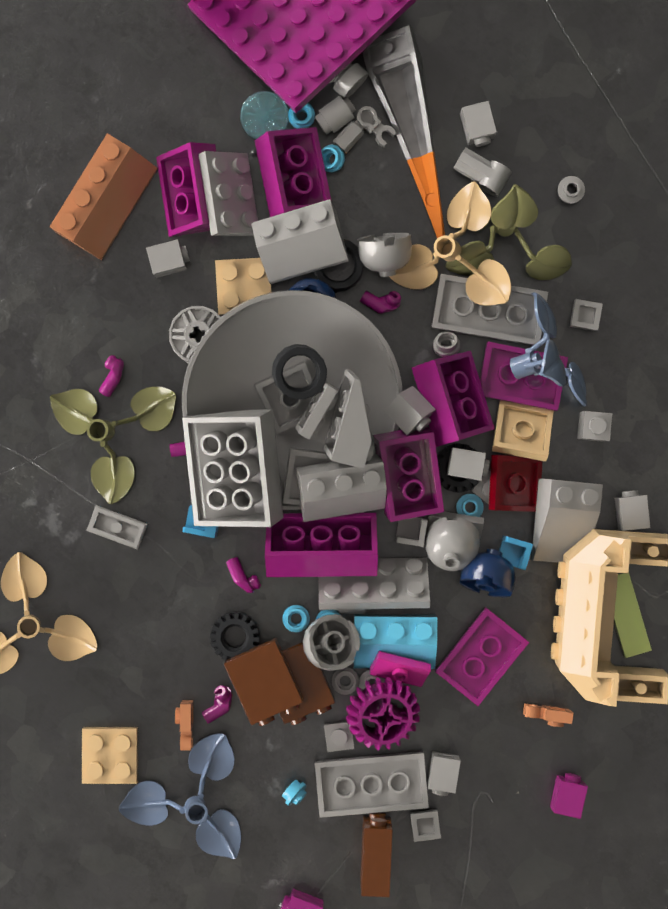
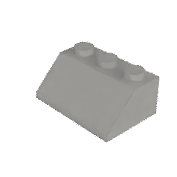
[251,199,349,284]
[296,454,387,522]

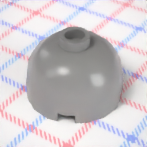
[357,232,412,277]
[425,517,480,571]
[303,614,360,671]

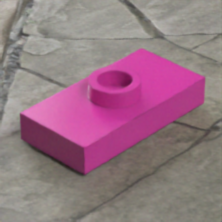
[370,651,431,687]

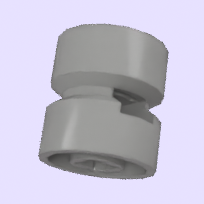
[329,63,369,99]

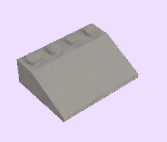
[182,409,283,527]

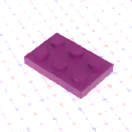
[480,342,568,411]
[435,607,529,706]

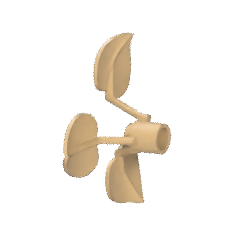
[389,182,511,306]
[0,552,97,674]

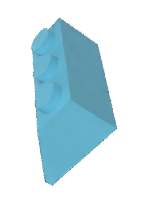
[354,613,437,669]

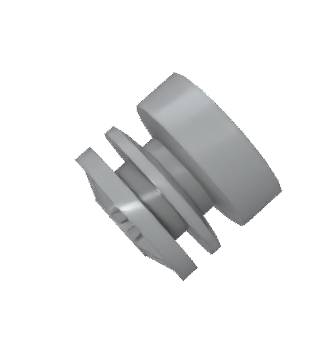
[169,306,221,364]

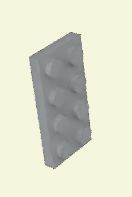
[431,274,548,346]
[318,557,430,610]
[315,751,429,818]

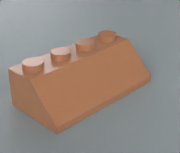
[50,133,158,260]

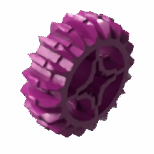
[346,676,420,751]

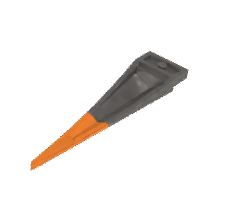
[362,25,445,239]

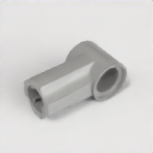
[453,147,512,197]

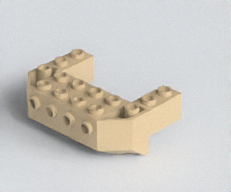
[551,529,668,707]

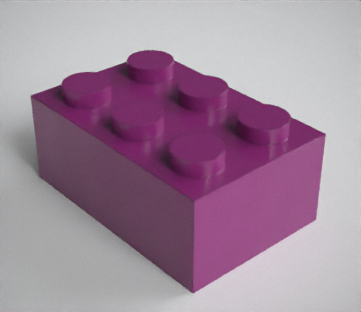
[412,351,495,447]
[373,426,444,522]

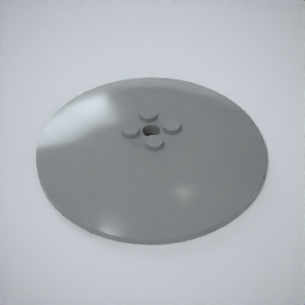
[182,290,403,510]

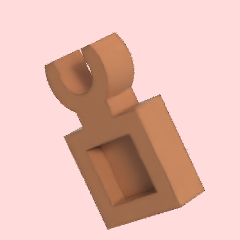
[175,700,194,750]
[523,703,574,727]

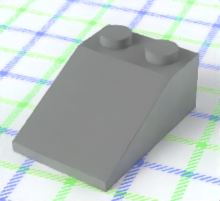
[323,369,374,469]
[531,479,603,563]

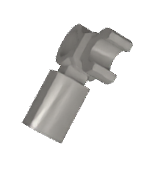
[332,106,396,154]

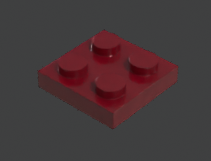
[489,455,543,512]

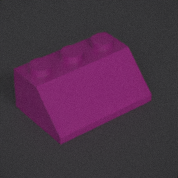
[255,127,332,217]
[156,142,216,237]

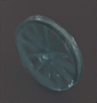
[240,91,289,139]

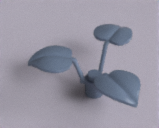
[510,292,587,407]
[119,733,241,859]

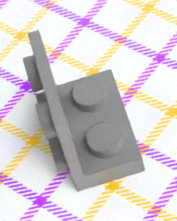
[296,382,370,444]

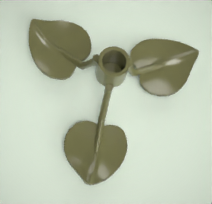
[445,184,572,280]
[50,387,177,504]

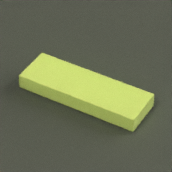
[614,572,652,658]

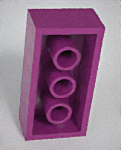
[265,513,378,577]

